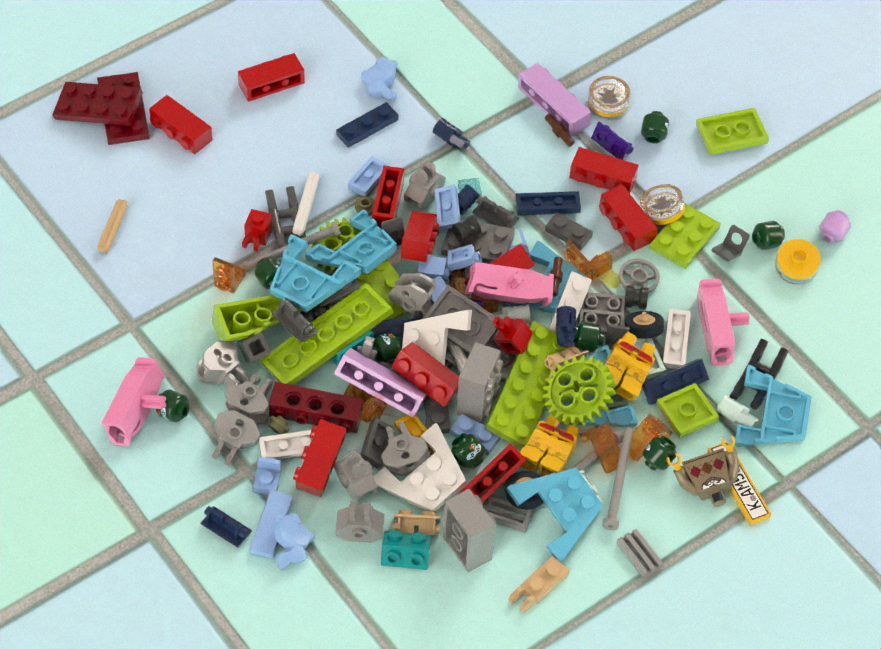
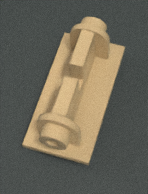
[544,346,589,378]
[393,510,441,536]

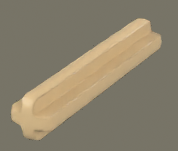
[97,199,128,253]

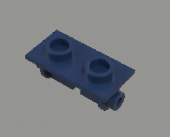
[200,506,252,548]

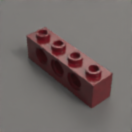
[269,382,363,433]

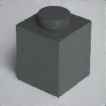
[237,332,272,363]

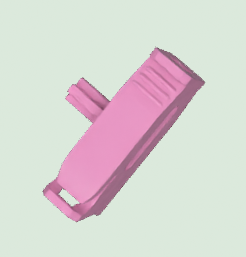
[465,262,554,307]
[697,279,750,366]
[102,357,166,446]

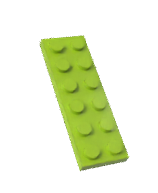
[260,283,394,385]
[484,321,568,449]

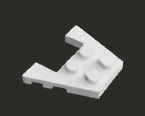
[402,310,472,397]
[373,423,467,512]

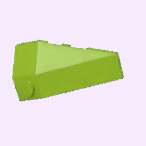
[212,295,303,342]

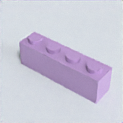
[518,63,591,137]
[334,348,427,418]

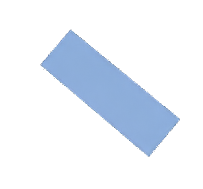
[250,491,293,559]

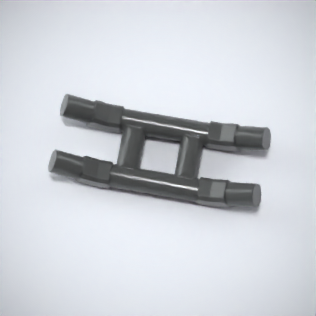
[265,186,309,248]

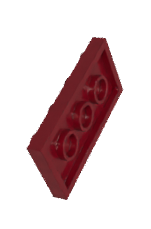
[97,72,150,145]
[52,82,143,126]

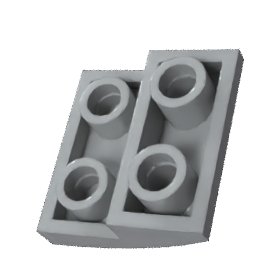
[579,292,625,333]

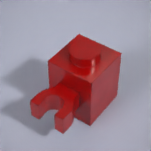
[242,209,273,252]
[492,316,533,354]

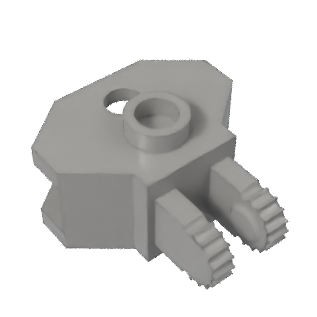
[404,161,446,209]
[388,273,437,318]
[196,341,249,387]
[224,373,273,424]
[212,410,260,466]
[381,421,431,476]
[334,450,378,502]
[336,501,384,543]

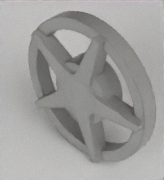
[619,259,660,294]

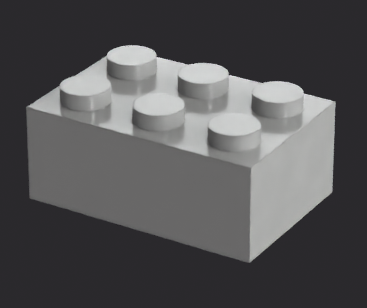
[457,342,503,424]
[443,489,496,572]

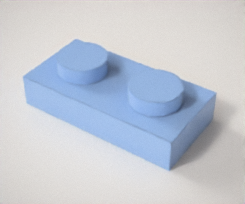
[348,156,389,197]
[434,184,461,230]
[450,414,500,455]

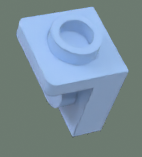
[447,244,482,271]
[253,457,281,495]

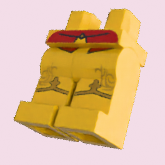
[603,332,655,402]
[520,415,579,476]

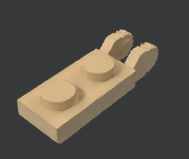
[509,556,570,613]

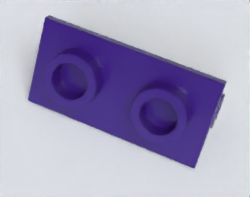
[591,121,634,160]

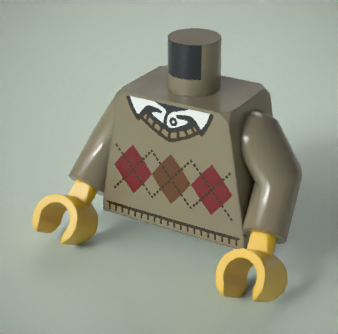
[666,435,739,507]

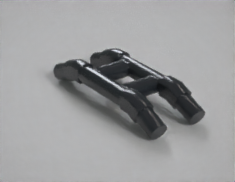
[729,338,789,410]

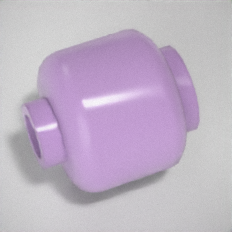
[819,210,851,243]

